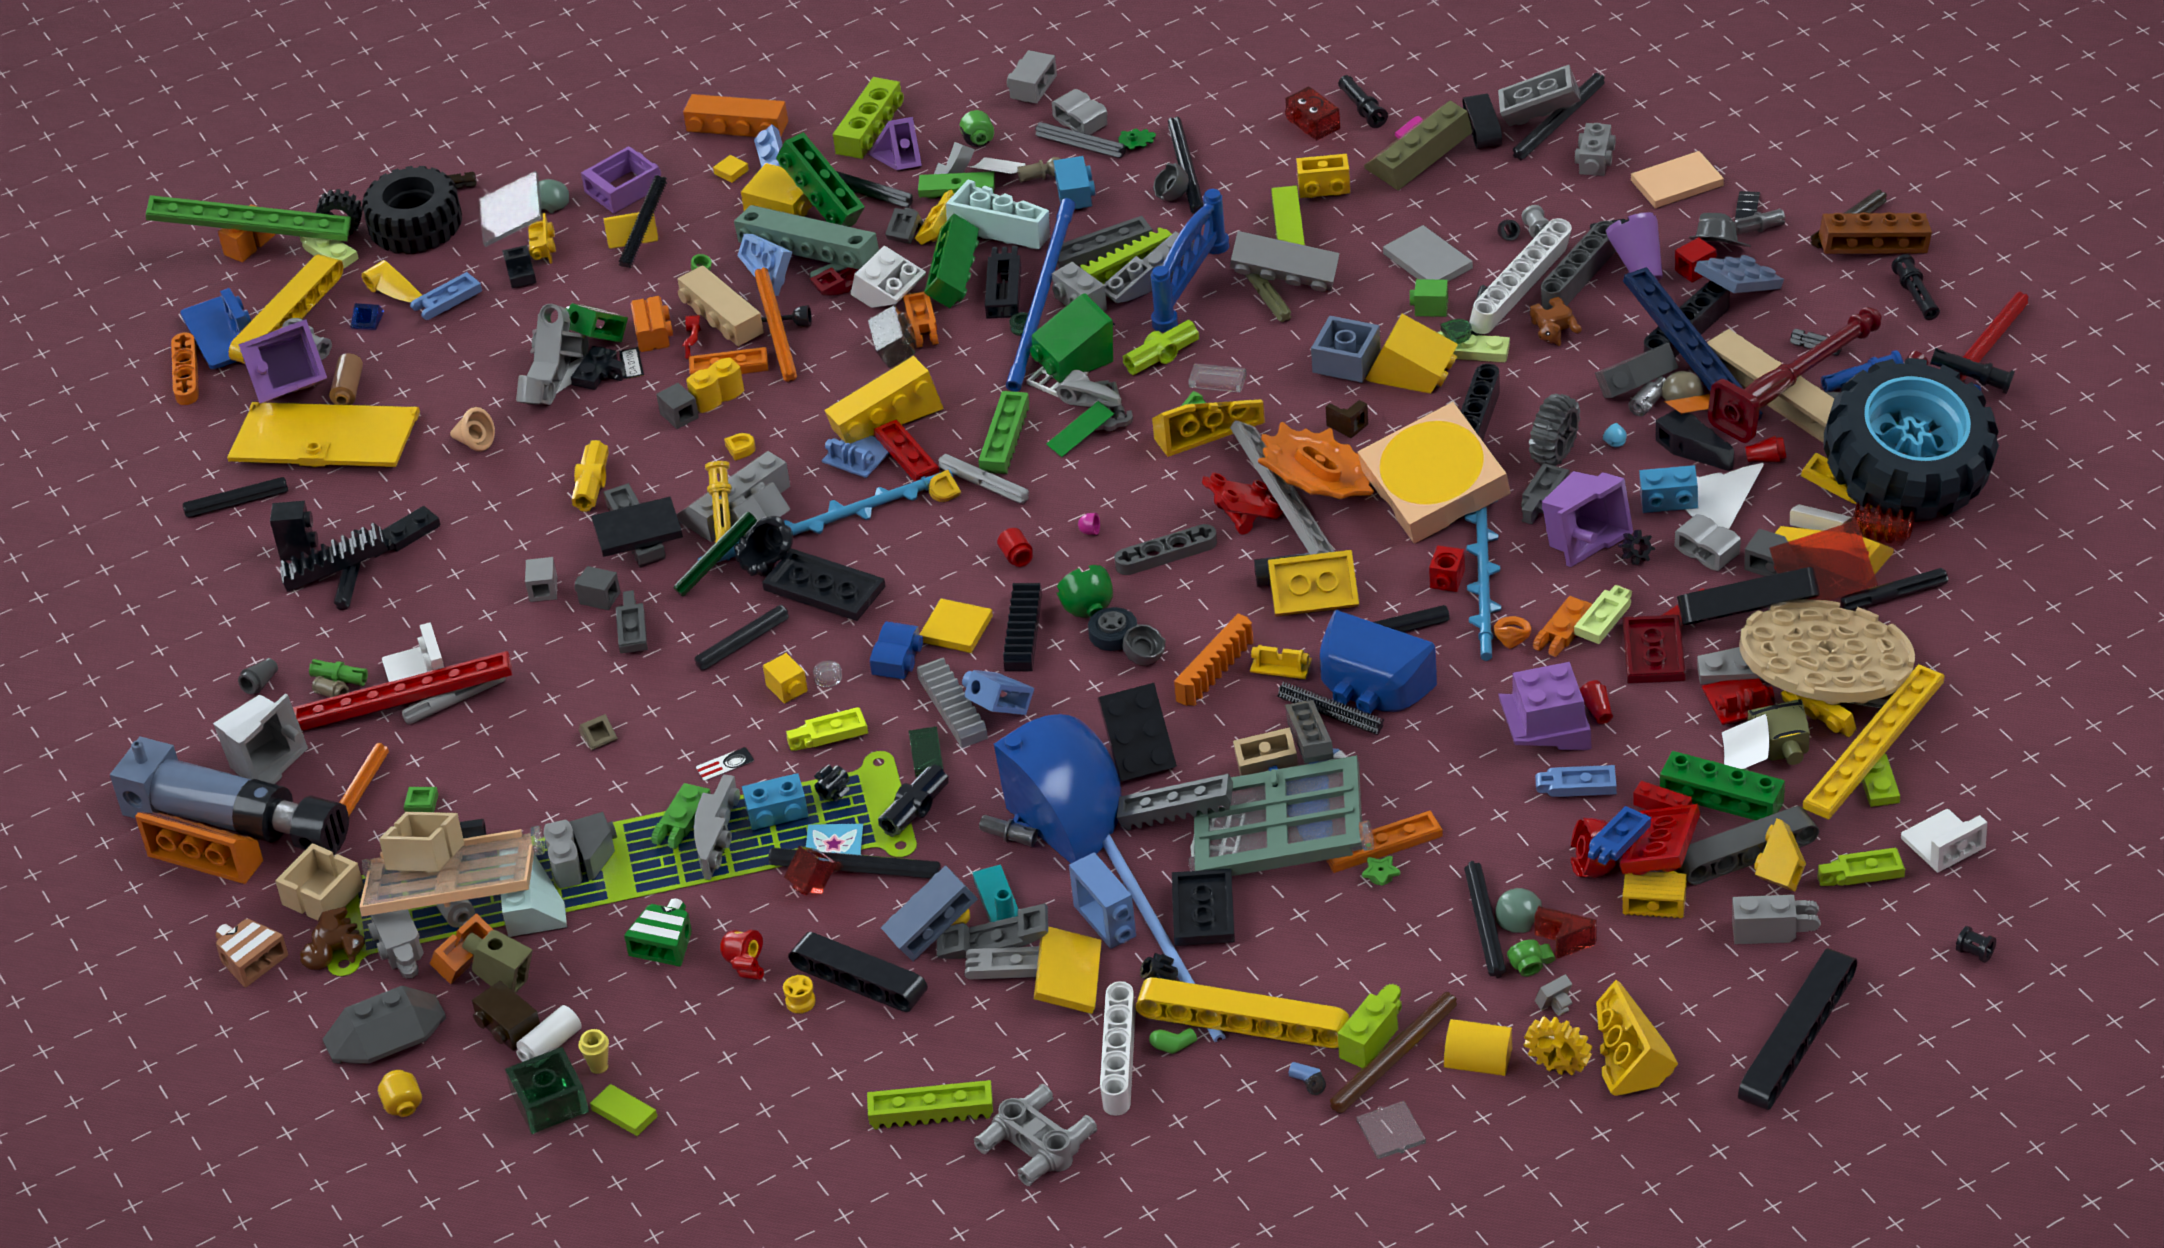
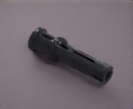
[1338,75,1388,128]
[1891,254,1940,320]
[1930,348,2015,394]

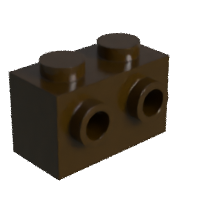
[472,981,540,1051]

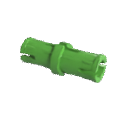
[309,659,368,686]

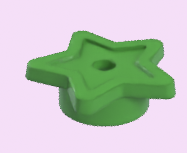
[1362,856,1401,886]

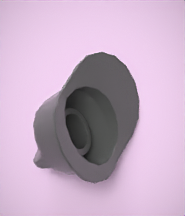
[1689,213,1751,247]

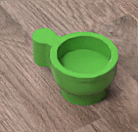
[1507,940,1556,977]

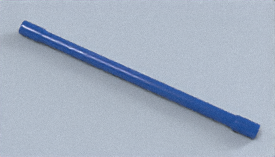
[1006,198,1076,392]

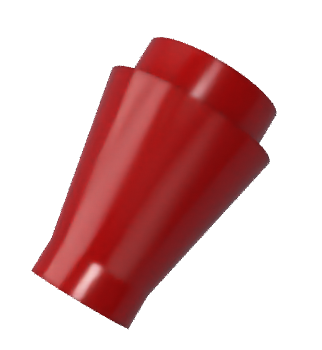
[1745,435,1787,462]
[1580,680,1613,724]

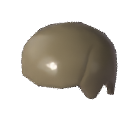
[1661,371,1705,401]

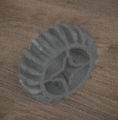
[1529,394,1581,466]

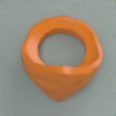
[1494,616,1531,649]

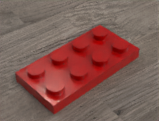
[1620,804,1700,875]

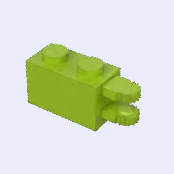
[1338,984,1402,1068]

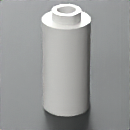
[516,1005,582,1066]

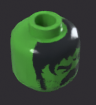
[959,110,994,147]

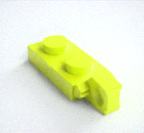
[786,707,868,751]

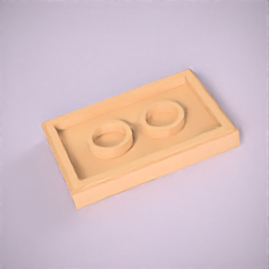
[1631,151,1724,208]

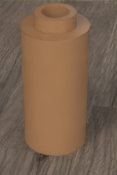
[329,353,363,405]

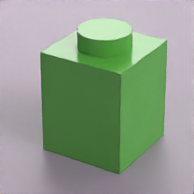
[1410,279,1448,317]

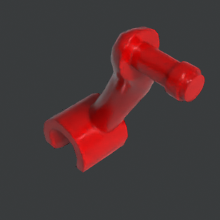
[682,315,701,359]

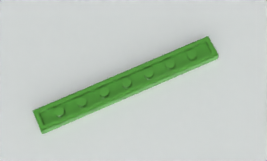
[146,195,351,241]

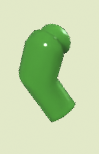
[1149,1028,1197,1054]

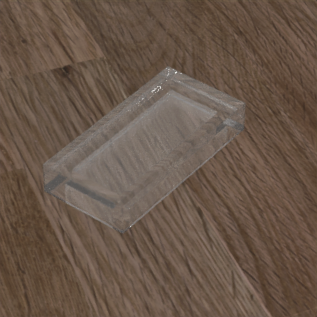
[1189,363,1247,392]

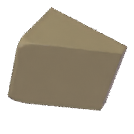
[579,714,618,751]

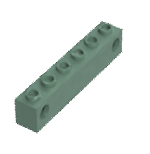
[734,205,879,269]

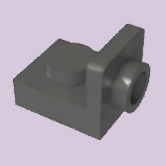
[885,208,924,244]

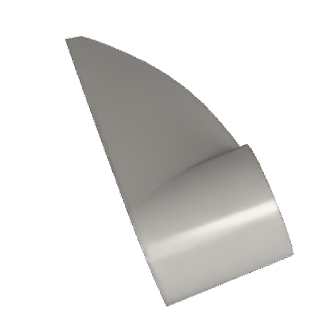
[1056,370,1121,407]

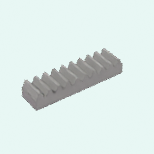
[917,657,988,748]

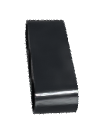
[1462,93,1502,149]

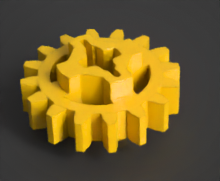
[1524,1016,1592,1075]

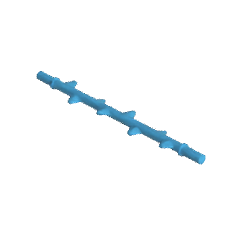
[698,469,953,563]
[1465,500,1501,661]

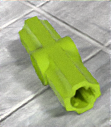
[1122,320,1199,375]

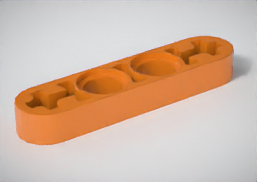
[171,332,199,405]

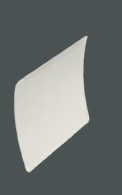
[967,157,1025,174]
[1722,714,1769,769]

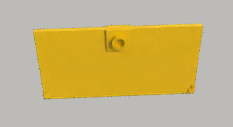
[227,402,420,467]

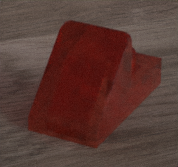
[1535,906,1597,958]

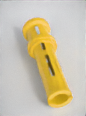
[705,461,732,543]

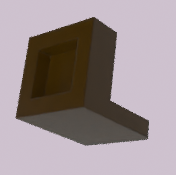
[1325,400,1369,438]

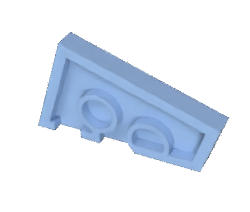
[737,234,792,296]

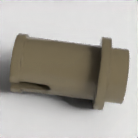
[312,676,349,697]

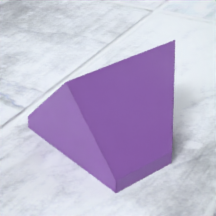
[868,117,922,171]

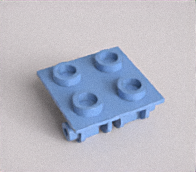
[822,436,889,478]

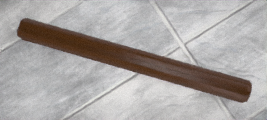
[1330,992,1457,1114]

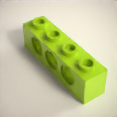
[833,77,904,159]

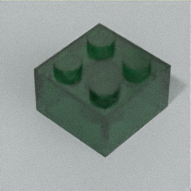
[505,1047,589,1134]

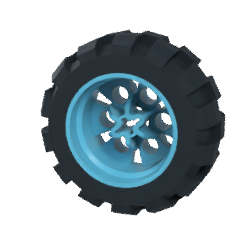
[1824,358,1999,522]

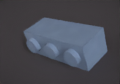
[881,865,978,961]

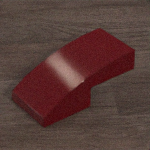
[810,267,859,296]

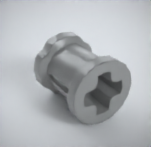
[1521,205,1549,238]

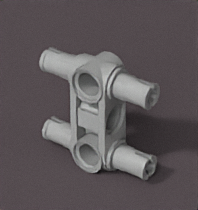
[974,1084,1097,1186]

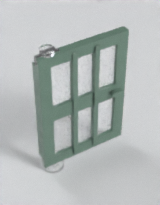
[1189,755,1374,876]

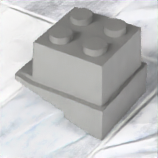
[213,693,308,784]

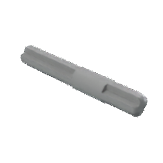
[938,454,1029,504]
[402,677,506,725]

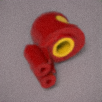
[720,930,764,980]

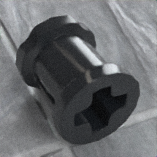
[1956,926,1996,963]

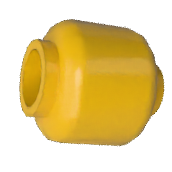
[378,1070,422,1117]

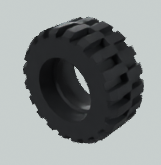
[362,166,462,254]

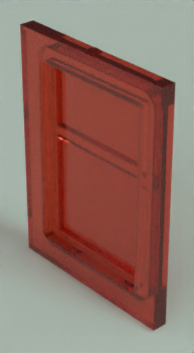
[1769,520,1878,601]

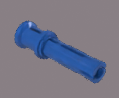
[1821,350,1904,392]

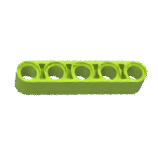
[1271,185,1305,246]

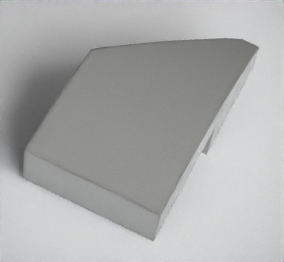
[934,142,975,174]

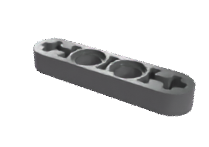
[1114,524,1217,575]

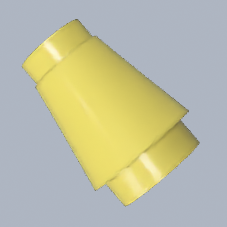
[578,1029,609,1074]

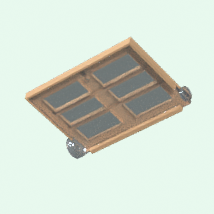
[359,825,545,916]

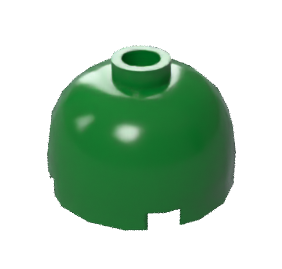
[1056,565,1113,618]

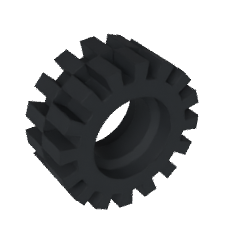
[315,189,363,235]

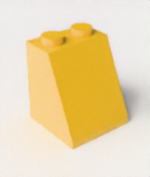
[1366,313,1458,394]

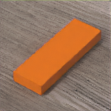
[689,347,769,376]

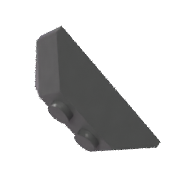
[322,986,446,1063]

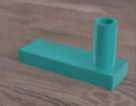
[972,864,1019,923]

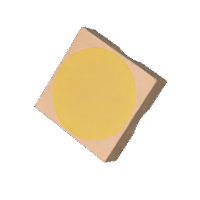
[1358,402,1510,544]

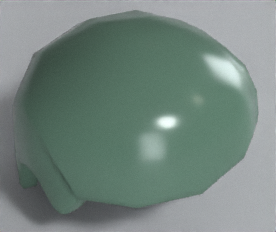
[531,179,569,214]
[1495,888,1542,933]

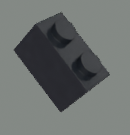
[270,500,318,561]

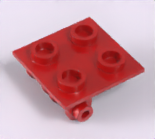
[1702,678,1774,725]

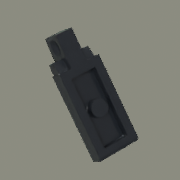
[374,506,441,558]

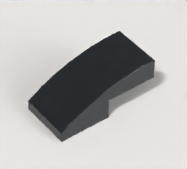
[502,245,537,288]

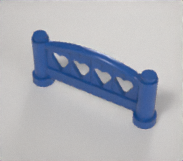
[1151,189,1229,332]

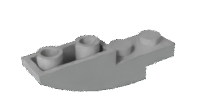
[1104,231,1194,303]
[694,774,740,880]

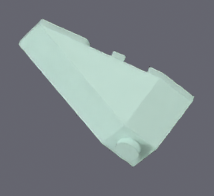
[500,850,567,937]

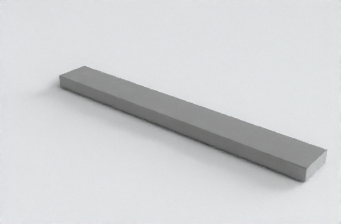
[1230,420,1335,555]

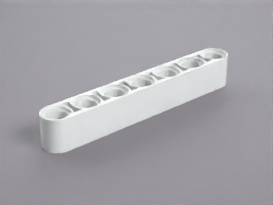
[1469,218,1572,334]

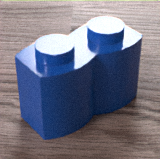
[870,621,923,679]

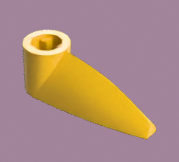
[362,260,422,302]

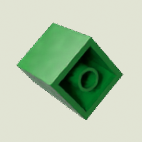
[1030,293,1113,383]

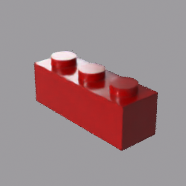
[1633,781,1692,810]

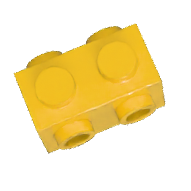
[1296,154,1350,198]

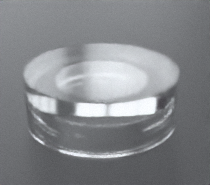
[813,660,842,687]

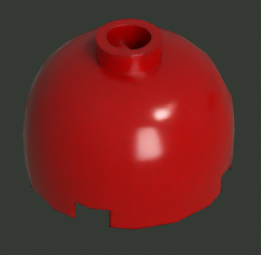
[1571,818,1623,877]

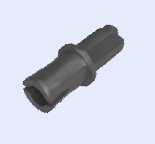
[1734,209,1785,234]
[979,815,1038,847]

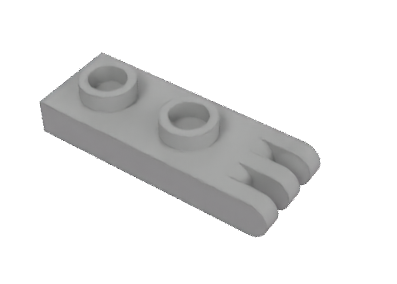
[965,946,1039,979]

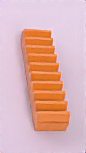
[1174,613,1254,706]

